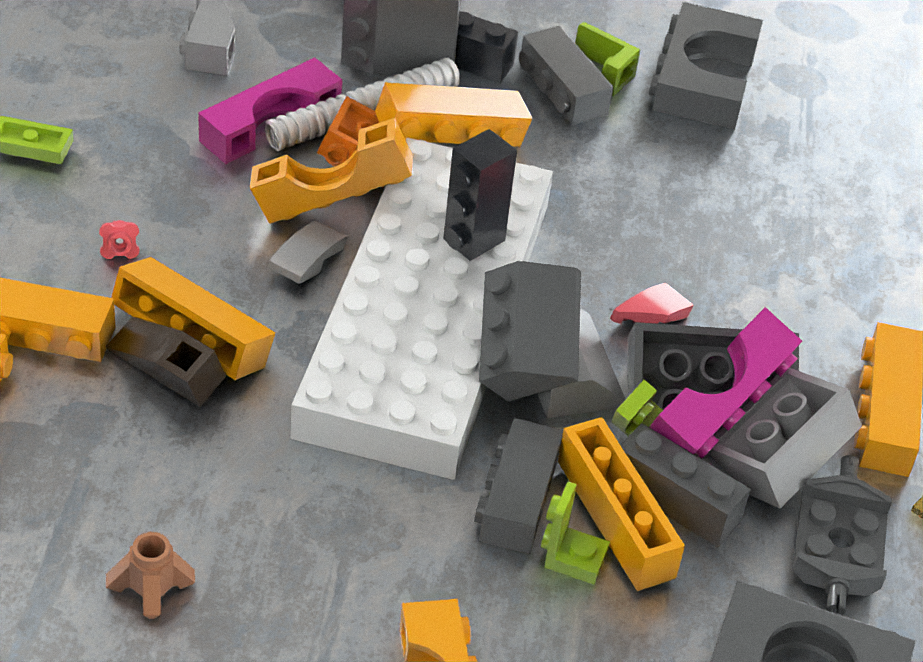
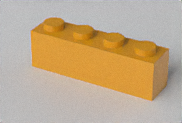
[375,82,532,147]
[111,257,276,380]
[0,278,116,362]
[854,322,923,477]
[558,417,685,591]

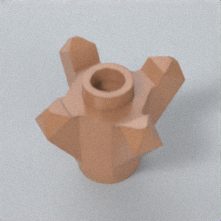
[106,532,195,619]

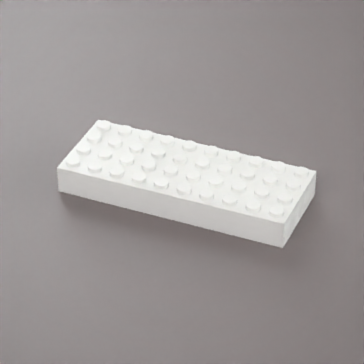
[290,137,553,480]

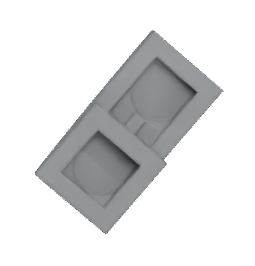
[267,220,347,284]

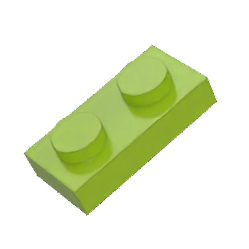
[0,115,74,164]

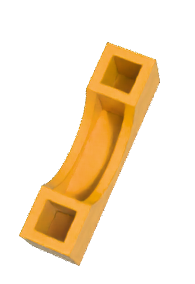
[250,118,412,224]
[399,599,477,662]

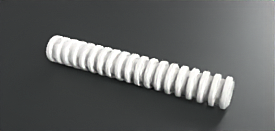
[265,57,459,151]

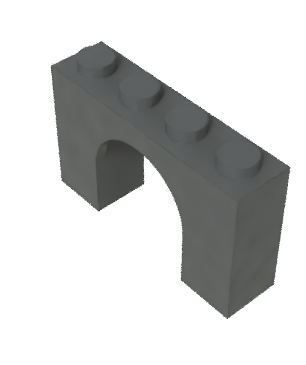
[649,2,763,129]
[710,581,916,662]

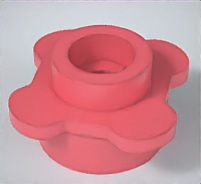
[99,220,140,259]

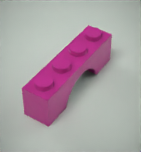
[198,57,342,164]
[649,307,802,459]

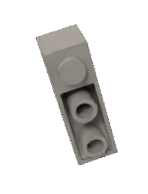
[179,0,235,76]

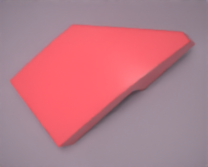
[610,283,693,324]

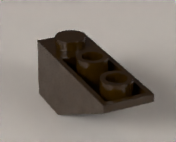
[106,316,227,407]

